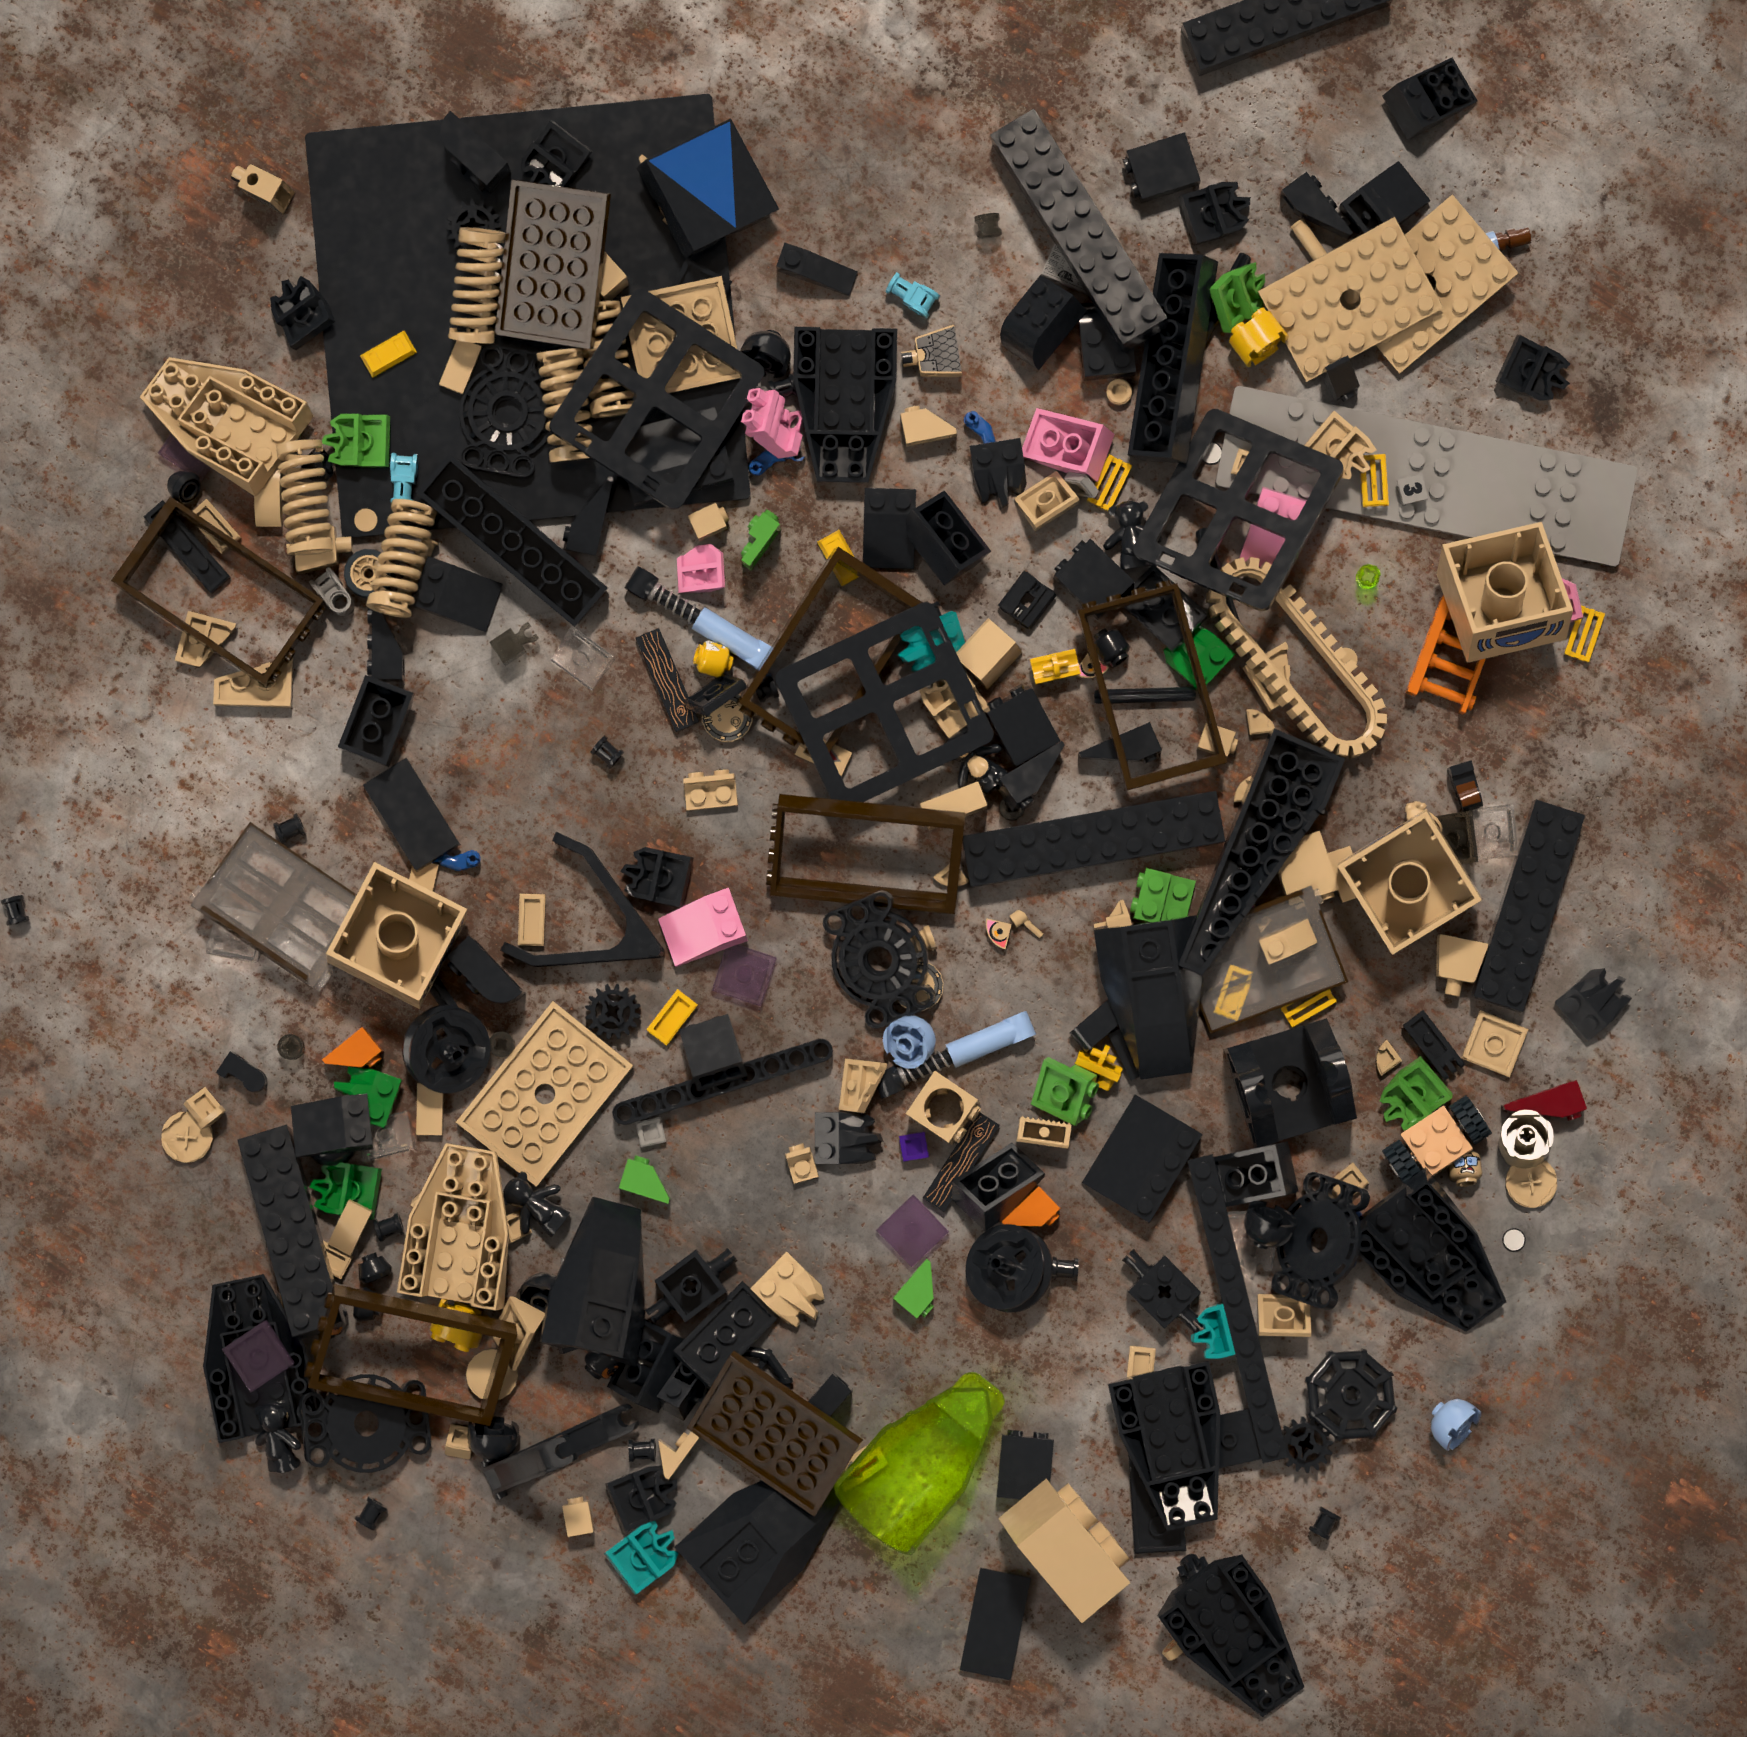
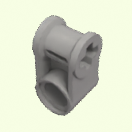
[309,566,354,616]

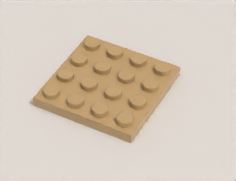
[621,276,741,393]

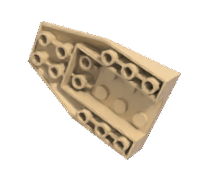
[140,357,314,497]
[397,1143,509,1311]

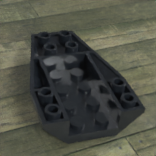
[793,326,897,483]
[1094,915,1203,1080]
[539,1197,645,1366]
[1108,1361,1220,1531]
[1157,1554,1305,1717]

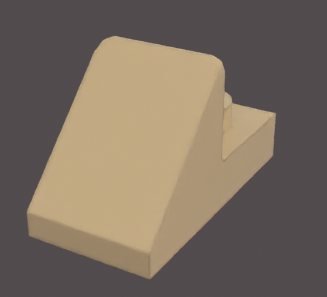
[659,1432,699,1480]

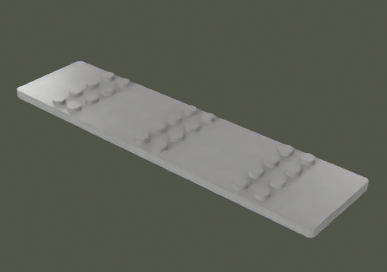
[1215,386,1637,567]

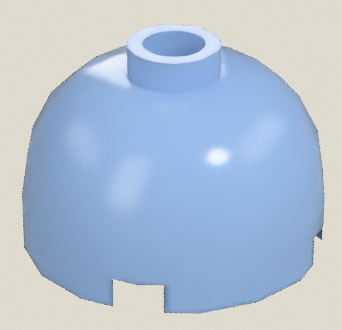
[883,1016,936,1069]
[1431,1399,1481,1451]

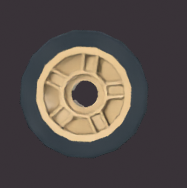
[344,549,394,599]

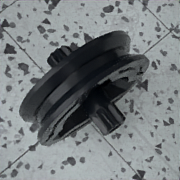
[402,1005,491,1093]
[965,1224,1053,1313]

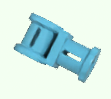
[885,272,940,318]
[390,453,418,503]

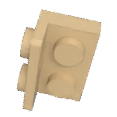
[683,769,738,811]

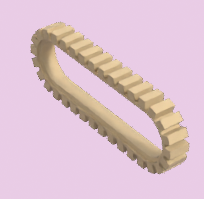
[1206,557,1387,759]

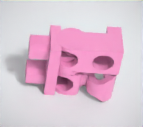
[741,388,803,459]

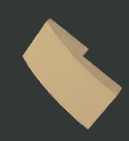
[328,1199,373,1256]

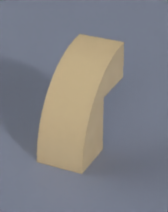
[254,461,283,527]

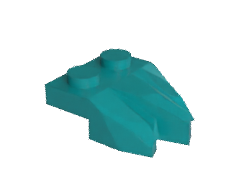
[898,611,965,672]
[1191,1302,1235,1359]
[604,1520,678,1595]

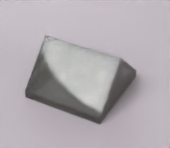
[1435,811,1479,865]

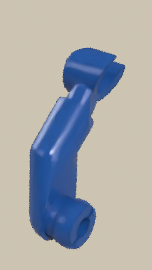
[964,411,996,444]
[749,446,805,475]
[432,850,481,871]

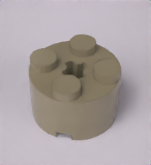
[1499,1110,1553,1169]

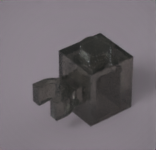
[489,622,539,666]

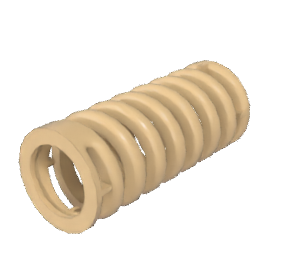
[448,227,506,344]
[582,301,634,418]
[536,348,593,463]
[276,440,333,555]
[366,499,437,618]

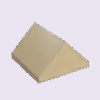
[1014,471,1079,532]
[956,619,1022,690]
[1257,1294,1311,1337]
[493,1297,545,1370]

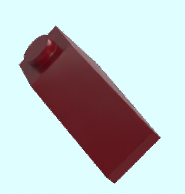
[1501,1080,1587,1121]

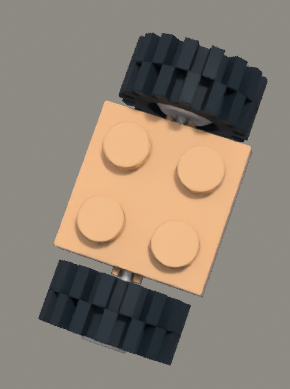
[1382,1095,1492,1184]

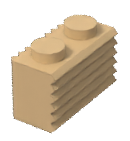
[1016,1116,1072,1149]

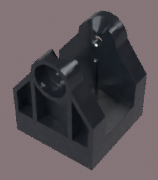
[1223,1018,1357,1148]

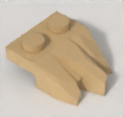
[1304,411,1377,479]
[919,675,988,739]
[750,1251,824,1328]

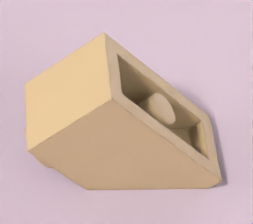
[900,406,957,447]
[1259,918,1318,964]

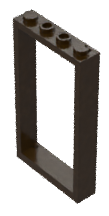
[111,497,326,688]
[735,547,923,758]
[1077,580,1227,791]
[766,794,965,914]
[304,1284,518,1426]

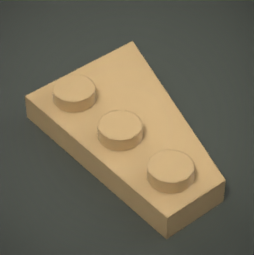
[213,658,293,708]

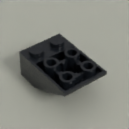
[1382,57,1478,140]
[1338,161,1431,235]

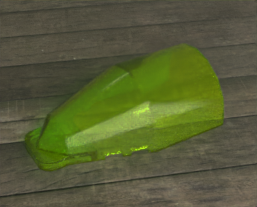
[834,1372,1005,1555]

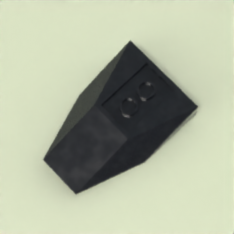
[1358,1167,1506,1332]
[203,1274,319,1443]
[675,1480,843,1625]

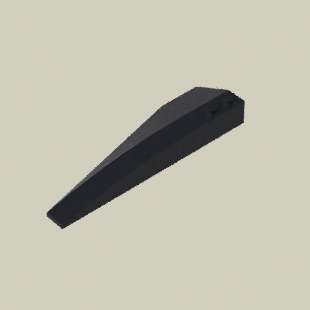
[1178,728,1345,976]

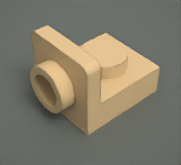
[785,1143,819,1184]

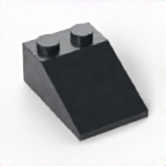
[863,488,916,569]
[412,556,503,633]
[291,1093,374,1158]
[1214,1141,1299,1207]
[952,1143,1045,1231]

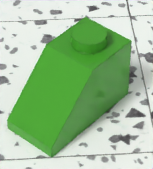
[619,1155,671,1204]
[893,1258,934,1318]

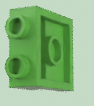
[741,509,781,571]
[1130,868,1196,923]
[1031,1057,1099,1126]

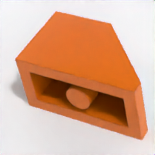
[322,1027,384,1068]
[1001,1186,1060,1226]

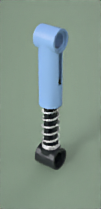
[624,566,771,669]
[877,1011,1036,1099]

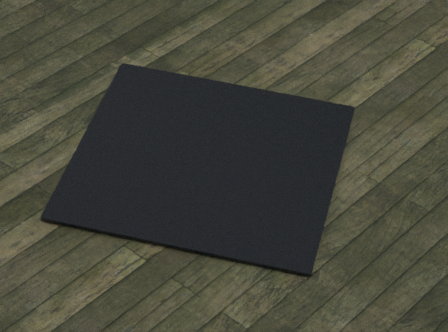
[305,94,751,538]

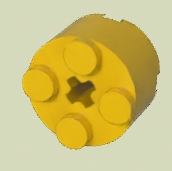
[1229,307,1289,367]
[430,1299,489,1352]

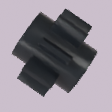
[1177,1554,1208,1583]

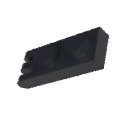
[1402,1010,1465,1081]

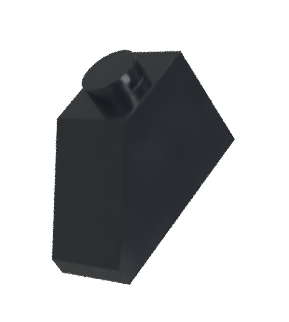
[1321,355,1360,402]

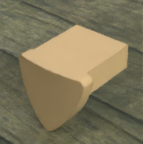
[184,1087,226,1129]

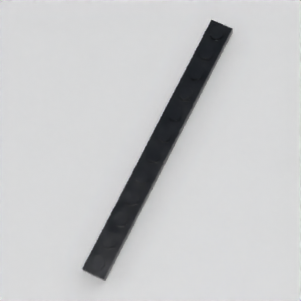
[1187,1154,1288,1463]

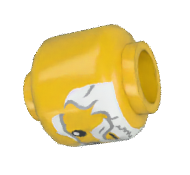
[693,640,733,677]

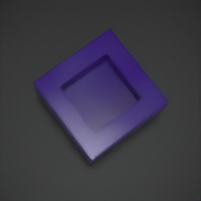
[899,1132,929,1162]

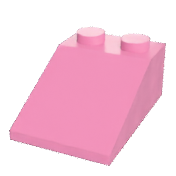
[1022,408,1115,482]
[1240,486,1307,567]
[658,888,748,967]

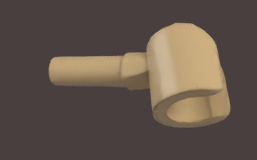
[1010,910,1043,938]

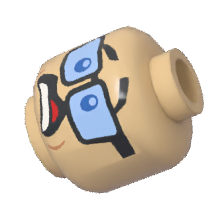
[1448,1151,1482,1187]

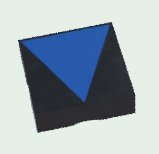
[637,118,779,259]

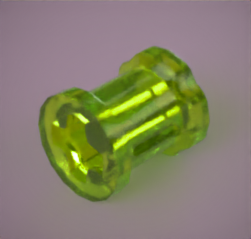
[1356,564,1381,589]

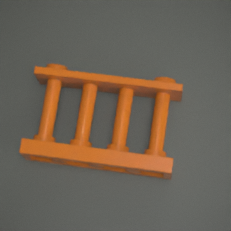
[1405,595,1486,715]

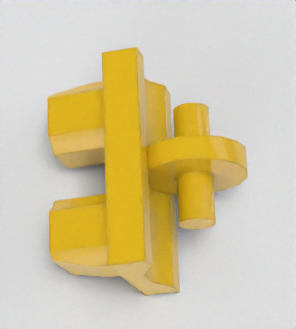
[1030,649,1081,685]
[1075,1044,1123,1091]

